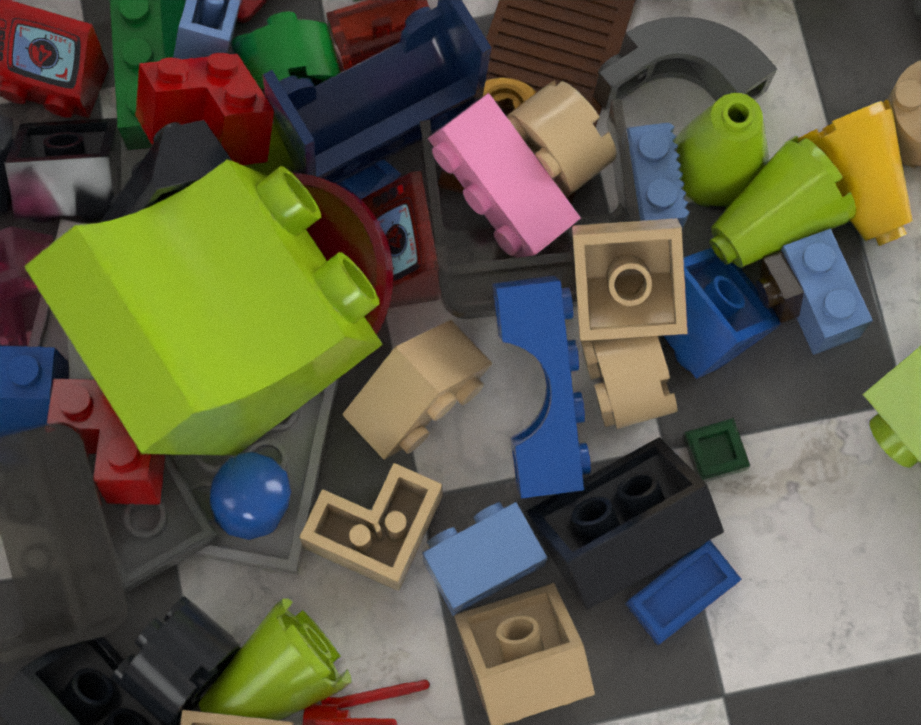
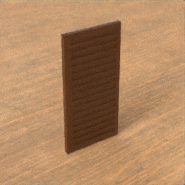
[438,0,636,205]

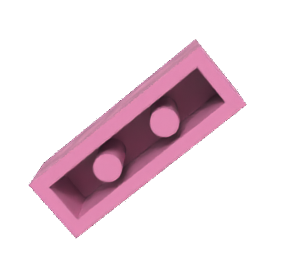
[427,93,581,261]

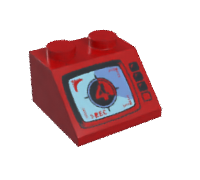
[0,0,109,119]

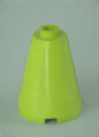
[674,93,770,209]
[709,136,856,268]
[199,598,352,721]

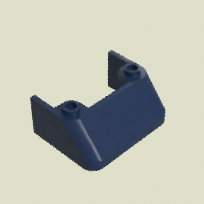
[263,0,492,184]

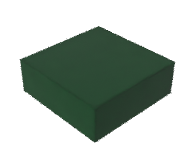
[683,418,750,483]

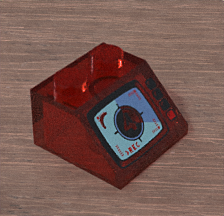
[361,171,439,308]

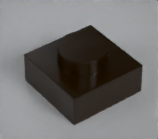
[756,251,804,323]

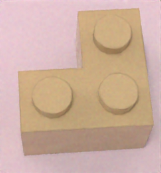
[342,320,493,460]
[299,463,443,591]

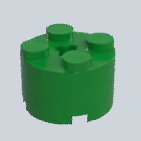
[231,11,341,95]

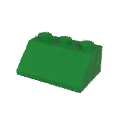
[110,0,186,151]

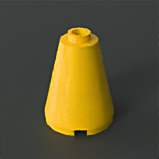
[798,100,913,246]

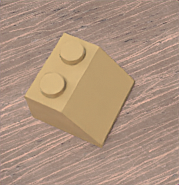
[572,218,687,341]
[454,583,595,725]

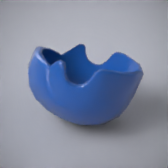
[210,452,292,540]

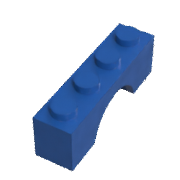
[492,276,591,499]

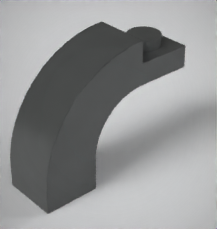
[593,17,777,110]

